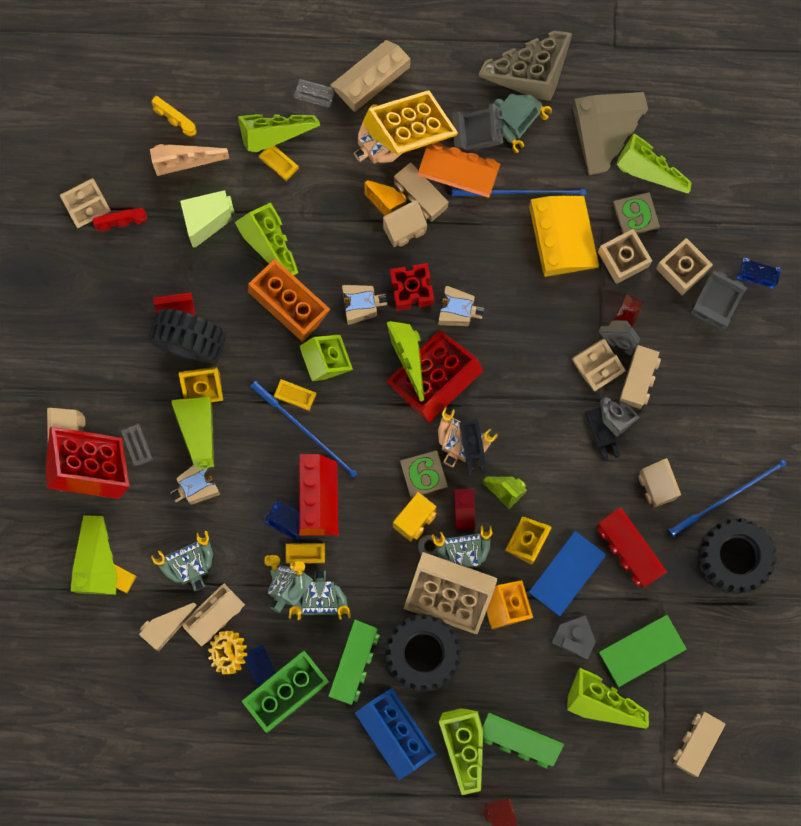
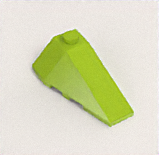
[238,114,320,152]
[617,134,692,193]
[235,203,298,276]
[387,321,424,401]
[482,477,527,509]
[71,516,117,595]
[567,668,649,729]
[439,709,483,795]

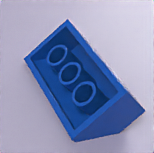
[355,688,436,780]

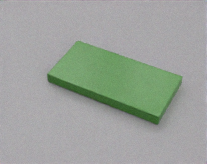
[599,615,687,687]

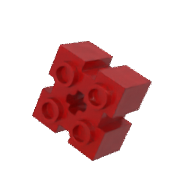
[390,263,434,311]

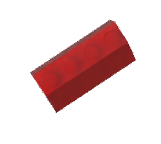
[298,454,338,536]
[597,507,667,588]

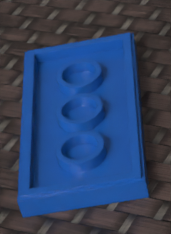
[528,531,606,617]

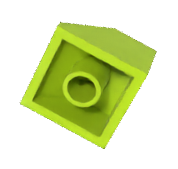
[300,335,353,381]

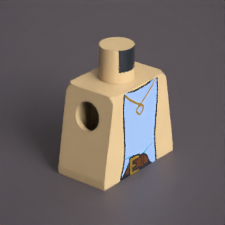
[342,285,387,325]
[438,286,484,326]
[170,465,220,504]

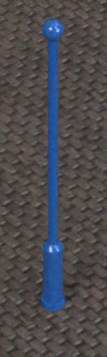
[452,187,587,197]
[250,380,357,477]
[668,460,787,538]

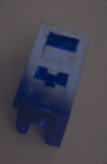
[738,257,782,289]
[265,500,302,542]
[244,646,276,687]

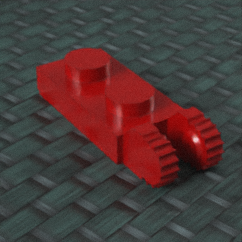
[93,208,147,231]

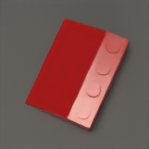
[386,330,483,422]
[45,426,130,499]

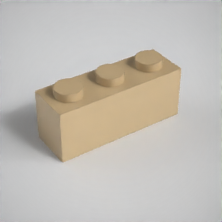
[394,162,449,222]
[619,345,661,409]
[181,583,245,646]
[673,712,726,777]

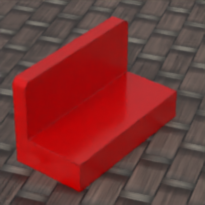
[153,292,195,316]

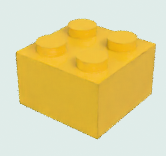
[393,492,437,541]

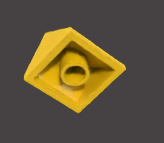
[179,367,223,402]
[505,516,552,565]

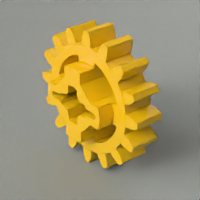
[208,631,247,674]

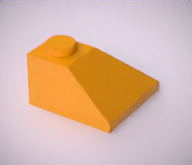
[365,180,407,216]
[487,580,533,629]

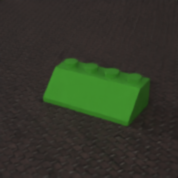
[329,620,380,705]
[242,651,330,733]
[482,713,564,769]

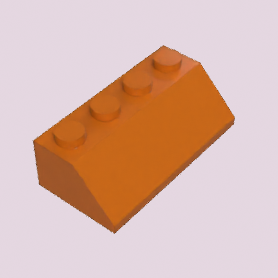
[417,142,500,198]
[248,259,330,342]

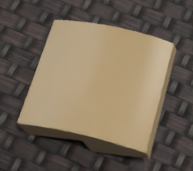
[60,178,111,228]
[572,339,626,391]

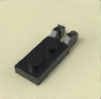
[585,407,620,462]
[459,419,486,476]

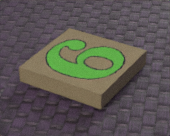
[613,192,660,234]
[400,450,448,498]

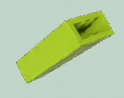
[172,397,214,469]

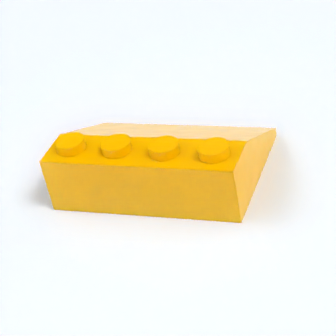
[362,90,458,155]
[529,196,599,277]

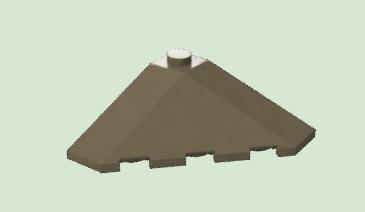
[479,31,572,101]
[572,92,648,176]

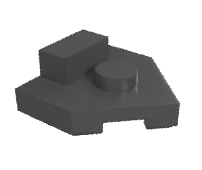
[599,320,640,355]
[600,397,640,437]
[552,615,596,660]

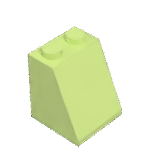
[180,190,234,247]

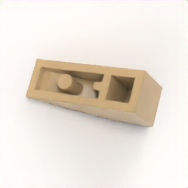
[139,603,198,651]

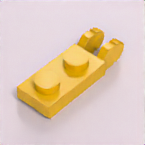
[152,96,197,137]

